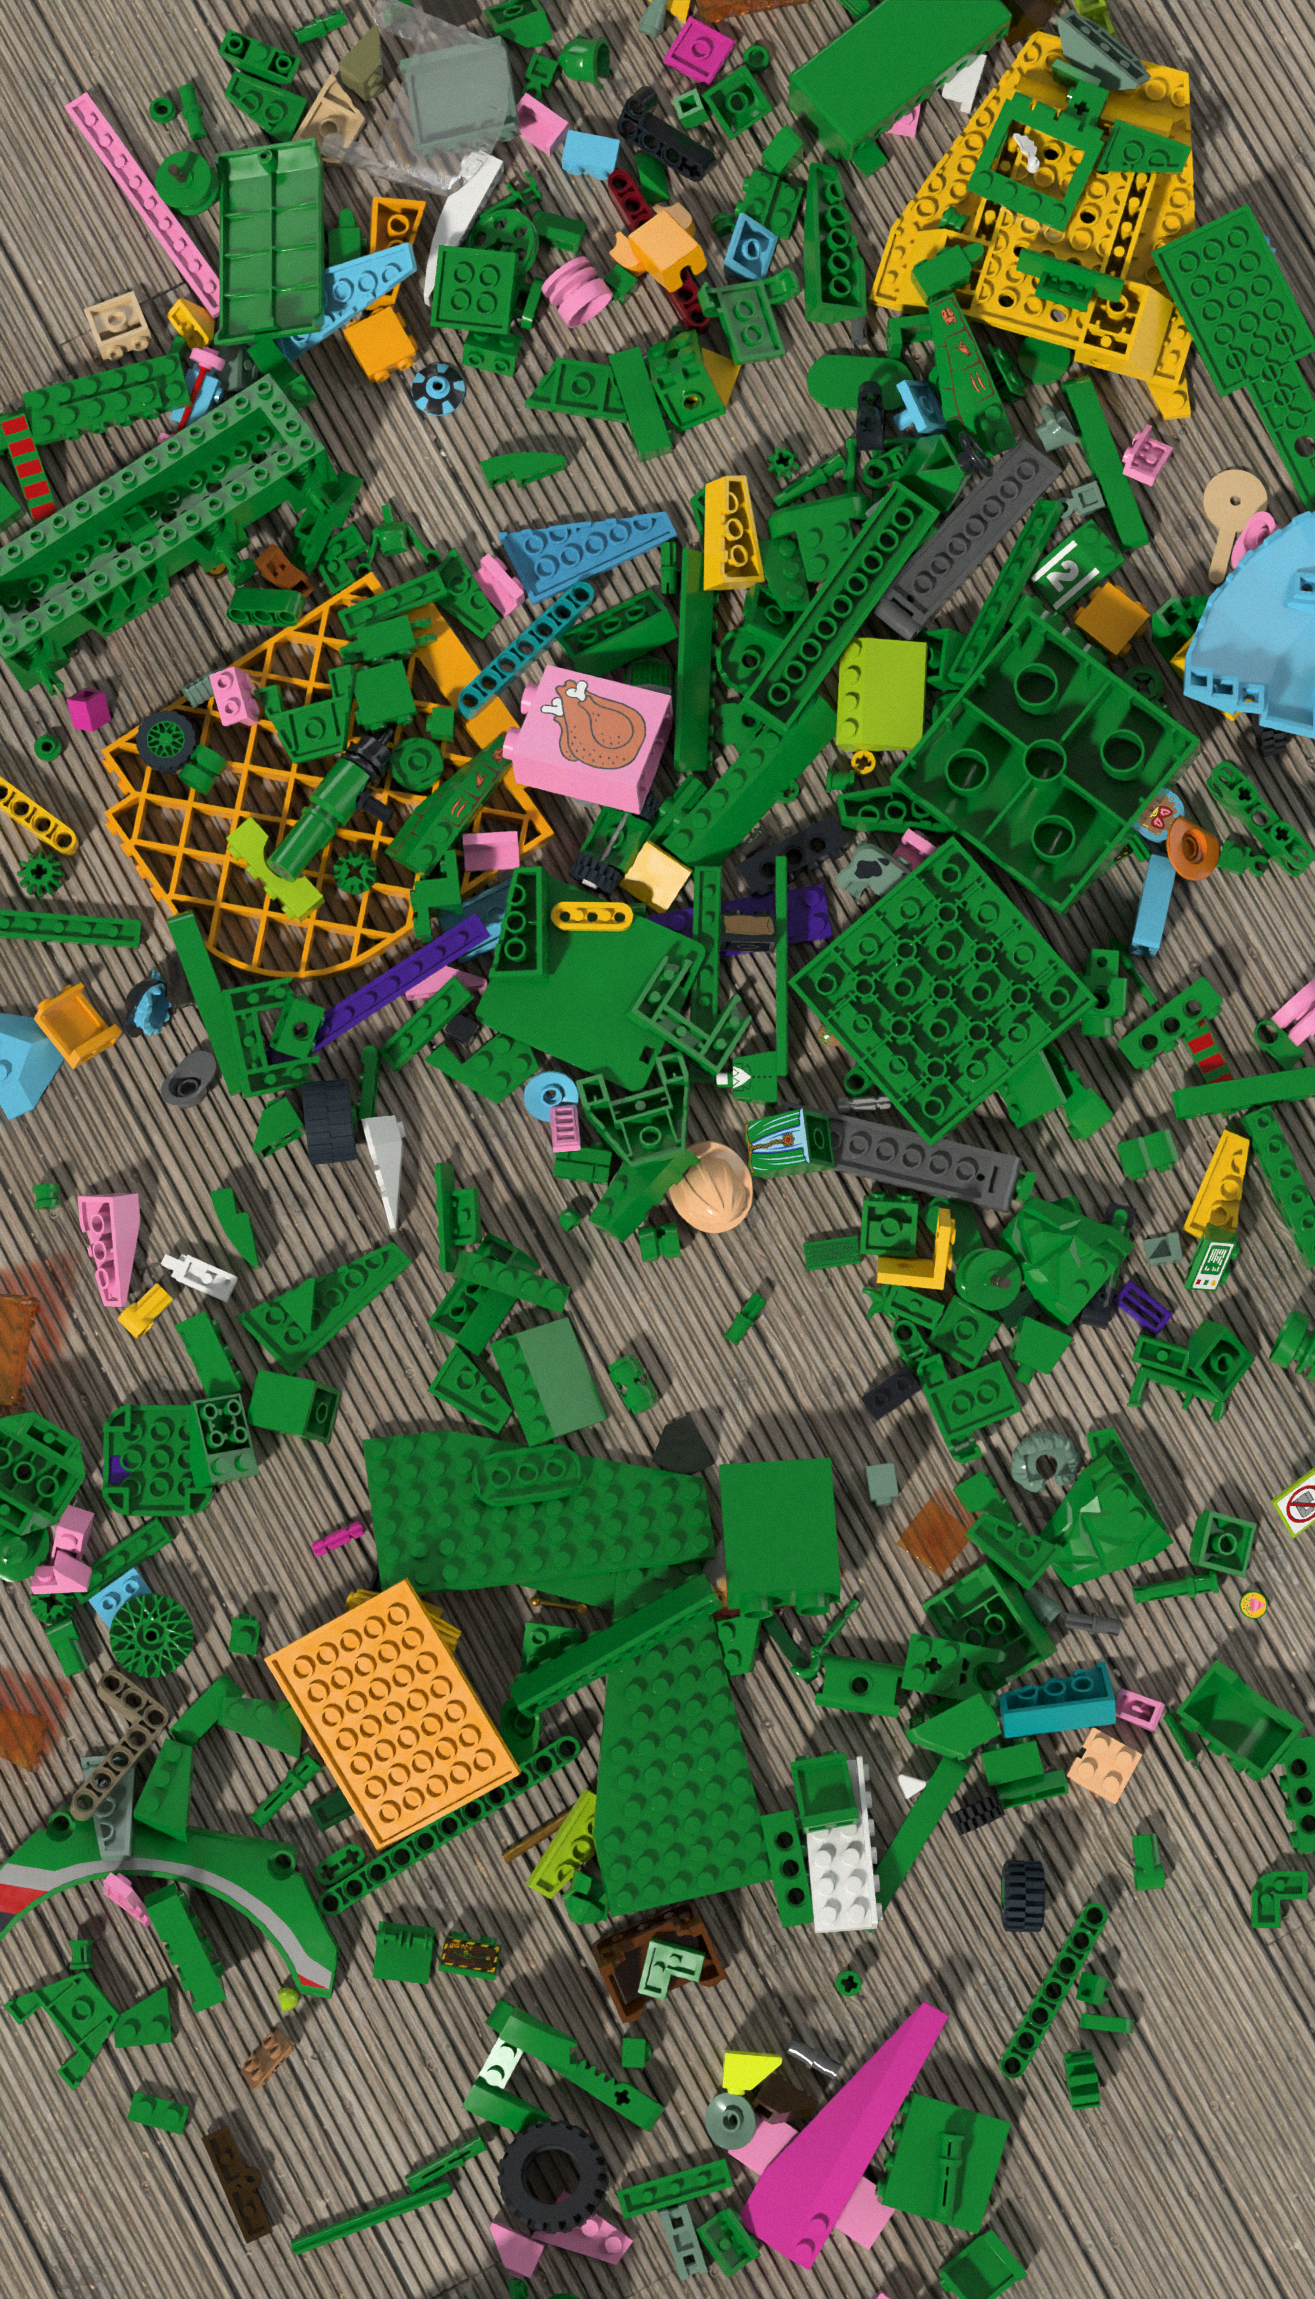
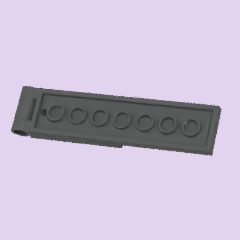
[871,437,1062,641]
[782,1101,1022,1213]

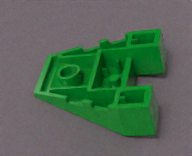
[576,1051,691,1170]

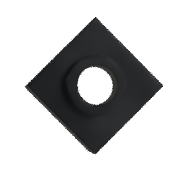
[444,1012,479,1048]

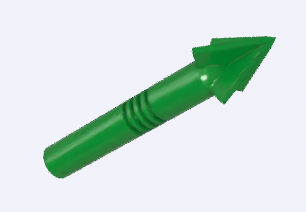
[1109,936,1159,1006]

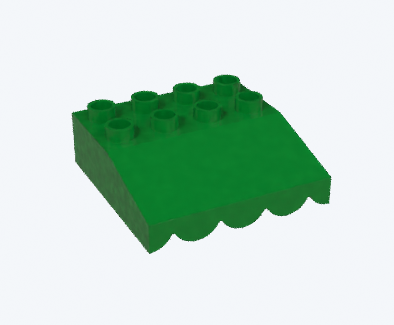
[889,608,1201,918]

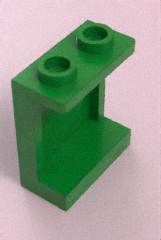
[885,314,934,361]
[790,1750,859,1834]
[937,2227,1028,2299]

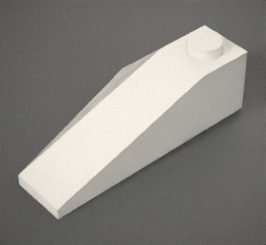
[361,1115,406,1232]

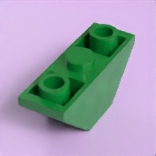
[218,29,302,84]

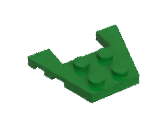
[254,664,355,764]
[425,1033,539,1105]
[3,1970,121,2091]

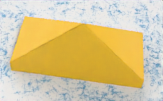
[166,298,215,350]

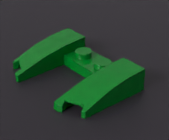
[623,956,752,1077]
[220,977,320,1099]
[462,2007,578,2133]

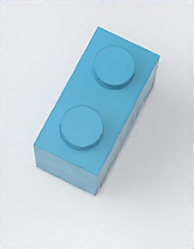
[562,130,620,180]

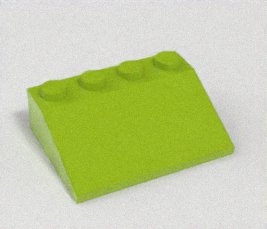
[836,638,928,752]

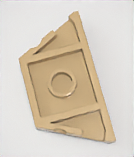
[292,74,366,167]

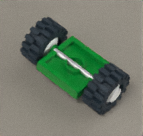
[568,793,661,897]

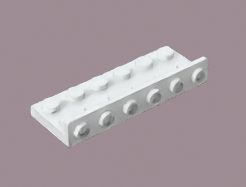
[806,1756,883,1933]

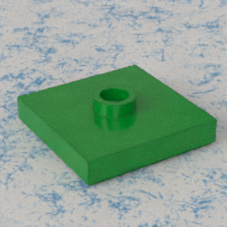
[926,1295,1002,1370]

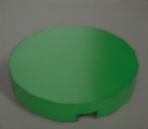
[1017,337,1070,385]
[389,737,444,792]

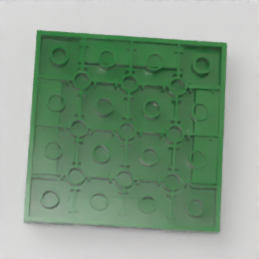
[788,836,1099,1148]

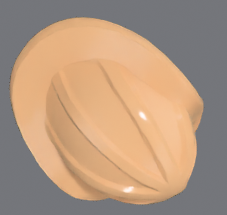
[669,1141,753,1233]

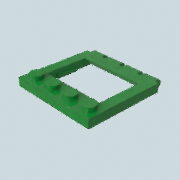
[966,91,1105,234]

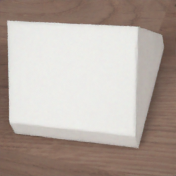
[897,1774,926,1799]

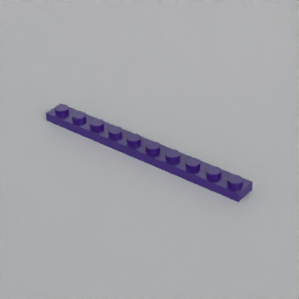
[265,913,492,1066]

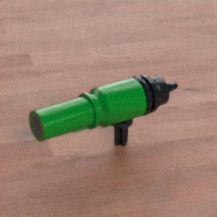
[266,727,395,882]

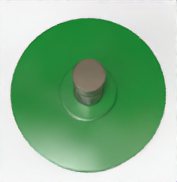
[155,151,220,216]
[955,1247,1022,1311]

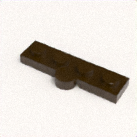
[202,2125,274,2244]

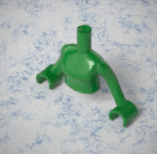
[356,504,441,580]

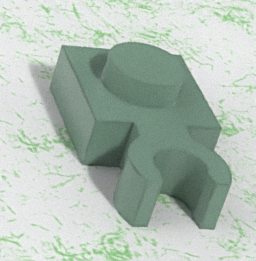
[1056,481,1106,520]

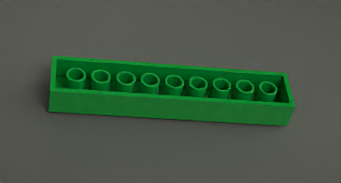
[738,480,940,737]

